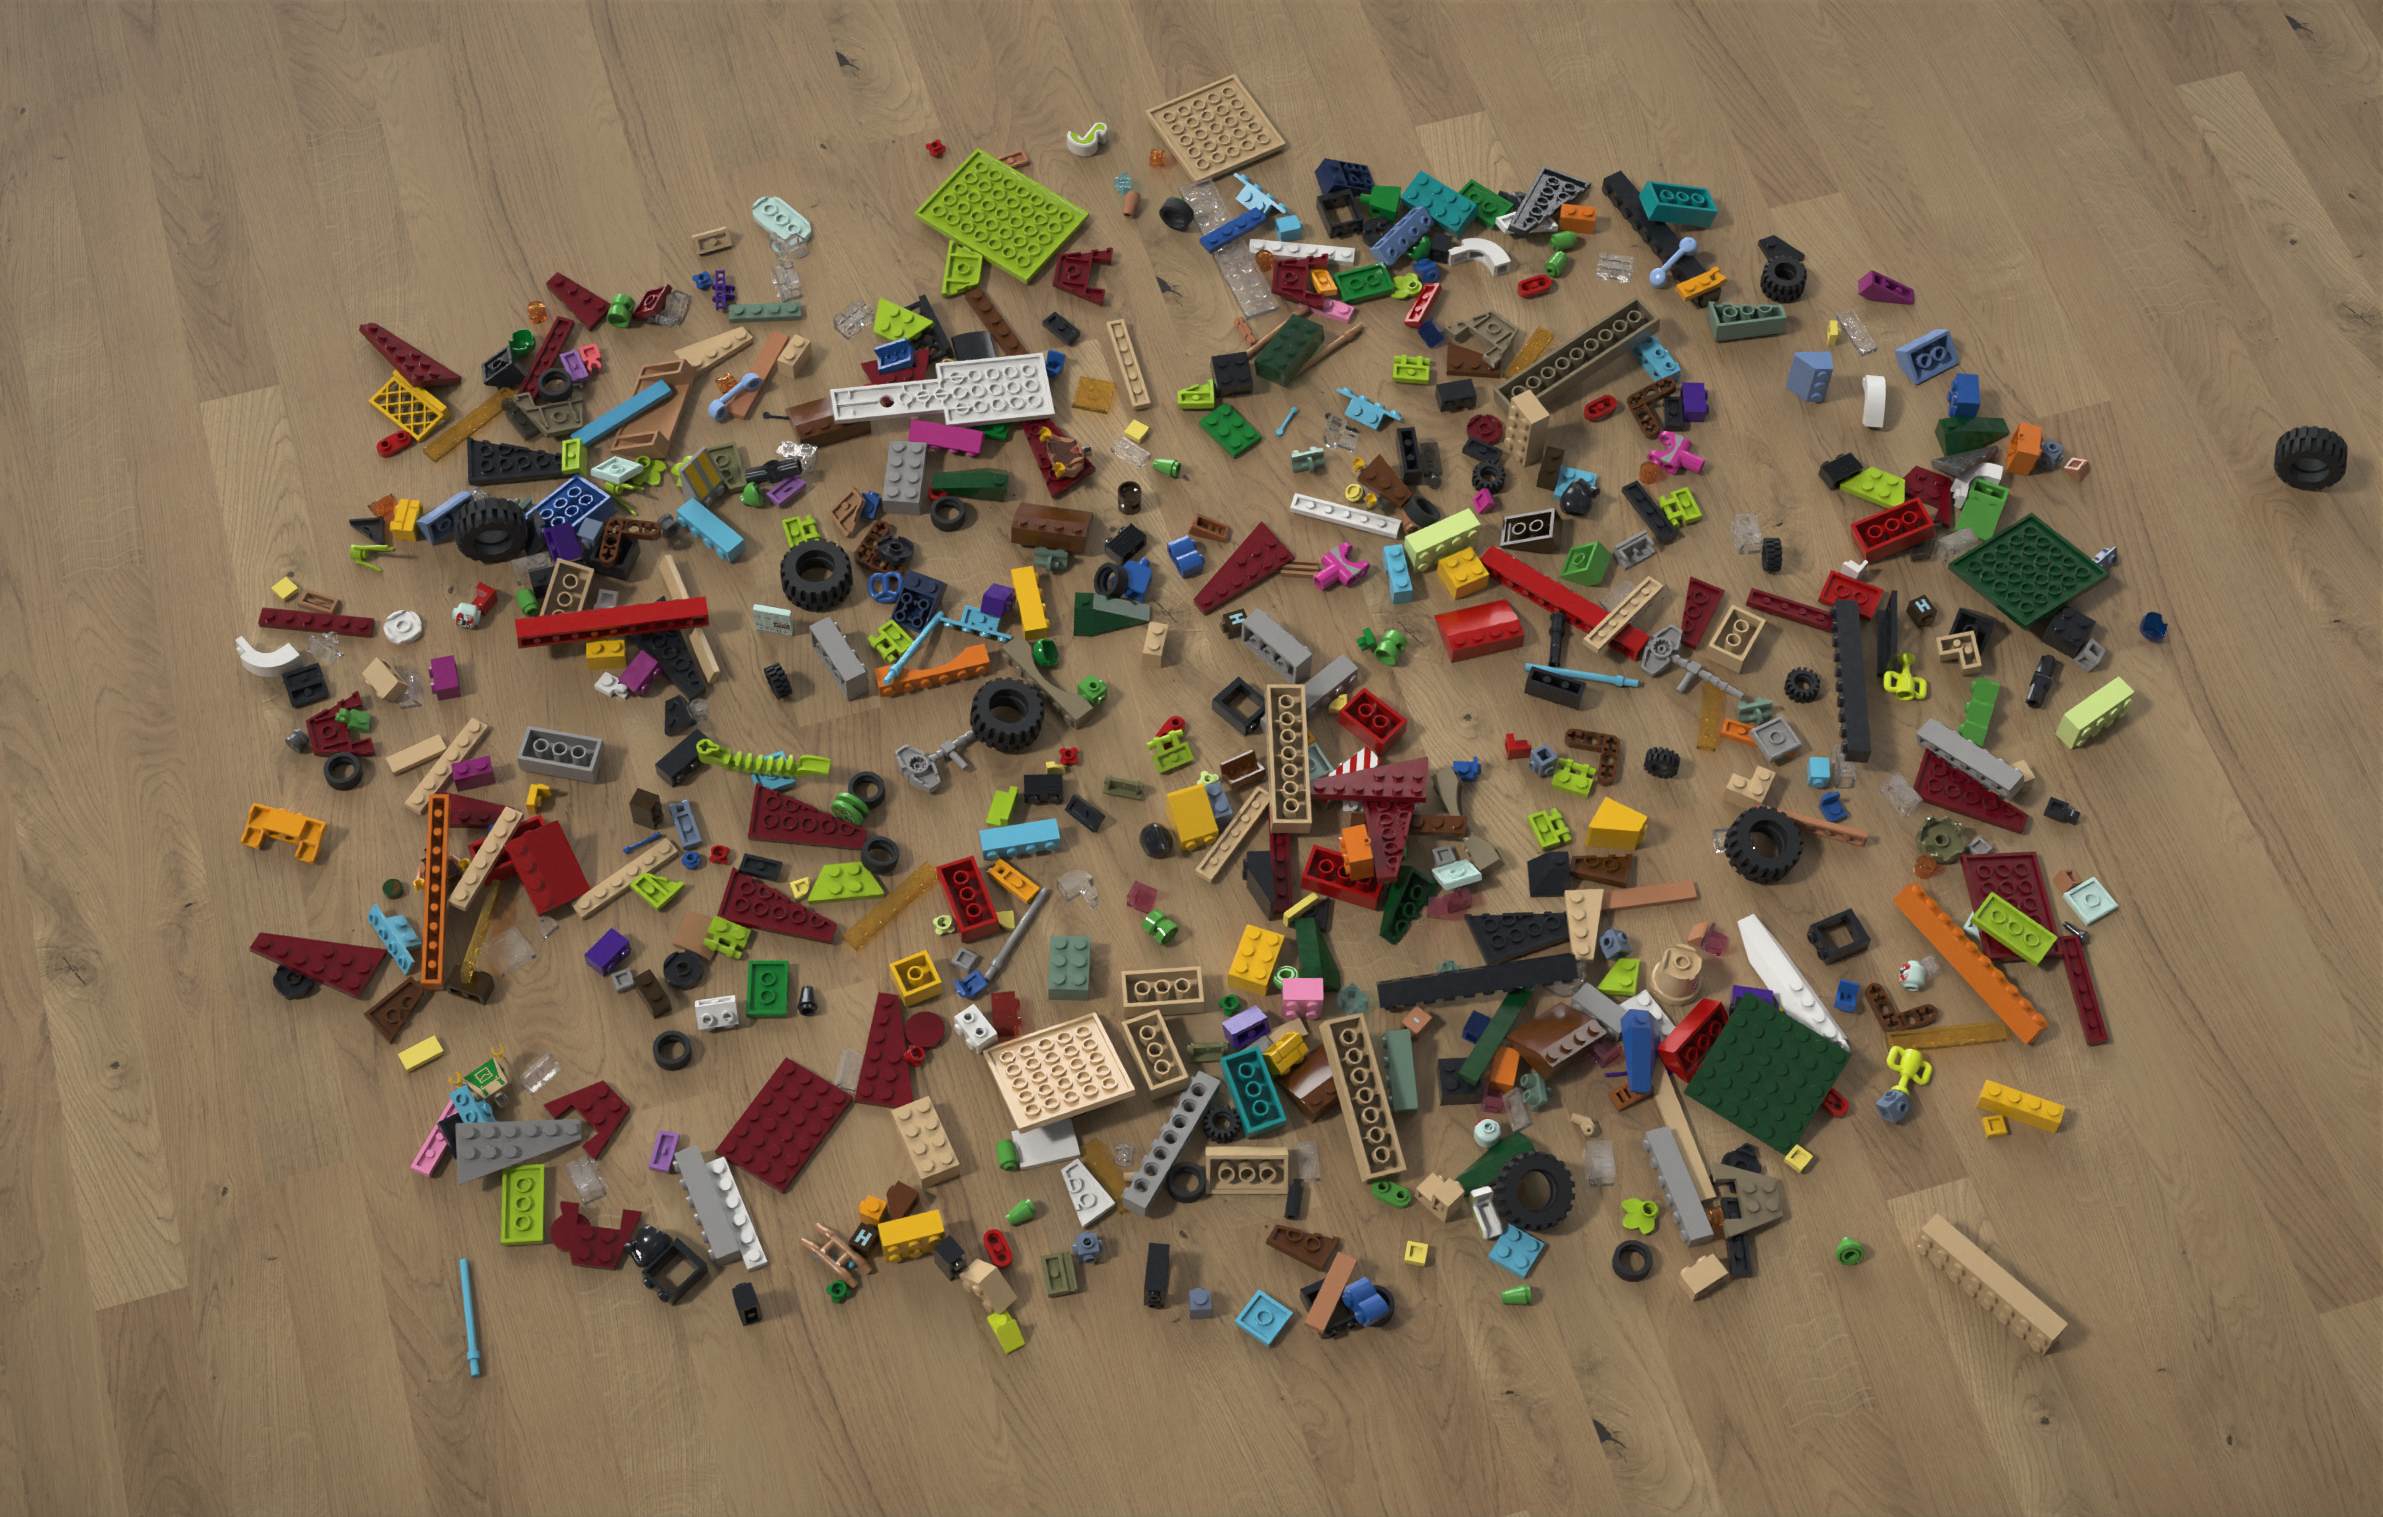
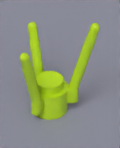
[605,481,645,516]
[350,545,394,572]

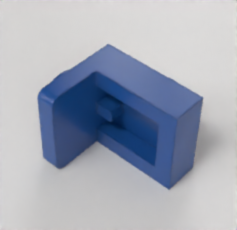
[1412,258,1440,284]
[1045,349,1066,379]
[861,491,882,519]
[954,969,989,1000]
[1834,979,1860,1013]

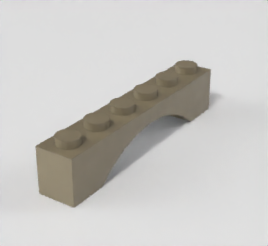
[1002,635,1094,730]
[1431,765,1506,876]

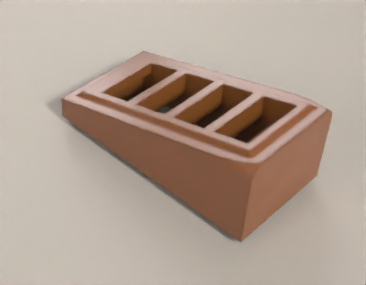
[1188,513,1230,543]
[1608,1082,1654,1112]

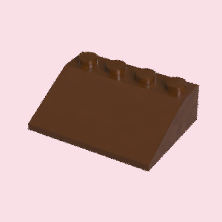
[785,396,871,452]
[1011,502,1093,553]
[1505,1002,1607,1081]
[1274,1043,1340,1124]

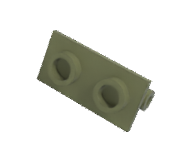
[1103,775,1145,800]
[1186,1041,1228,1063]

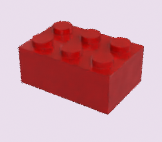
[1338,688,1407,756]

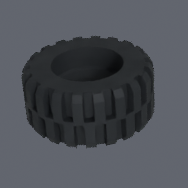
[2274,426,2348,490]
[454,497,528,563]
[780,539,853,611]
[970,677,1045,752]
[1724,806,1803,884]
[1493,1151,1576,1230]

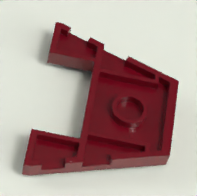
[1053,247,1113,306]
[1271,253,1328,311]
[861,348,931,408]
[1903,466,1951,529]
[306,691,376,756]
[543,1080,630,1162]
[560,1201,642,1271]

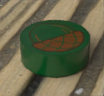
[382,879,403,899]

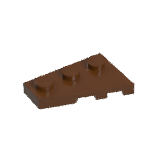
[1446,342,1501,379]
[1357,454,1412,510]
[1570,854,1633,888]
[364,976,425,1045]
[1266,1224,1340,1272]

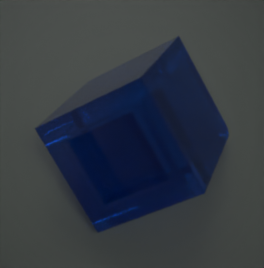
[1418,317,1445,348]
[1461,1010,1491,1045]

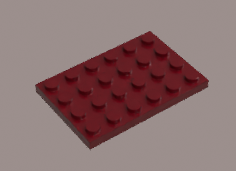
[1960,851,2063,961]
[715,1057,853,1194]

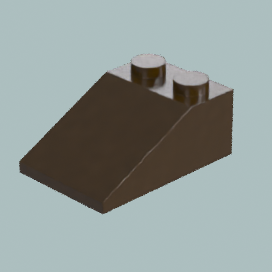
[1500,508,1563,553]

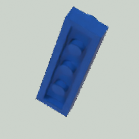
[1200,207,1267,254]

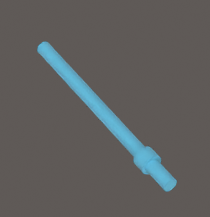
[883,611,944,685]
[1525,663,1638,687]
[459,1259,480,1378]

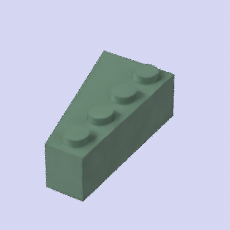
[1706,301,1787,342]
[1381,1029,1418,1114]

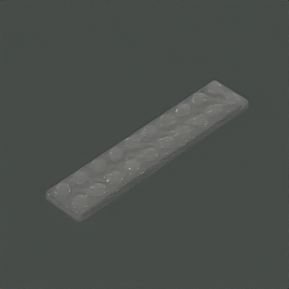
[1179,177,1279,320]

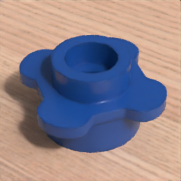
[692,271,713,289]

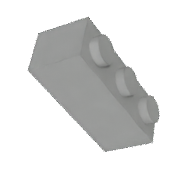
[1570,982,1627,1042]

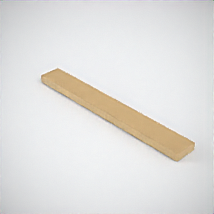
[659,555,720,684]
[1652,1054,1716,1203]

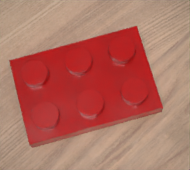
[1818,570,1884,622]

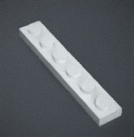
[1248,239,1355,266]
[1290,493,1401,539]
[705,1157,768,1272]

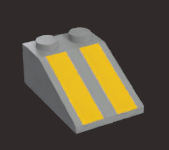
[679,446,725,508]

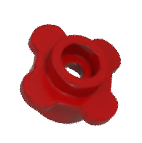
[926,139,946,157]
[1059,747,1079,766]
[709,845,730,864]
[903,1045,926,1067]

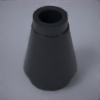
[797,985,818,1016]

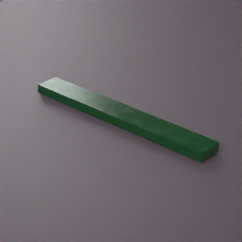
[1457,984,1538,1086]

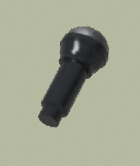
[2063,921,2090,944]

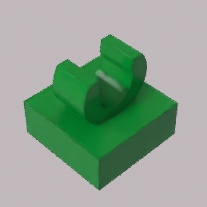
[1356,627,1378,653]

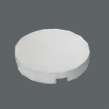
[384,610,422,645]

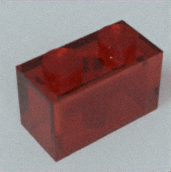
[991,991,1022,1037]

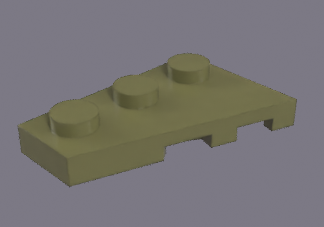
[707,442,747,493]

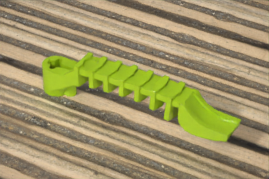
[696,739,832,779]

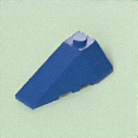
[1620,1009,1661,1094]

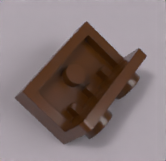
[1220,750,1266,790]

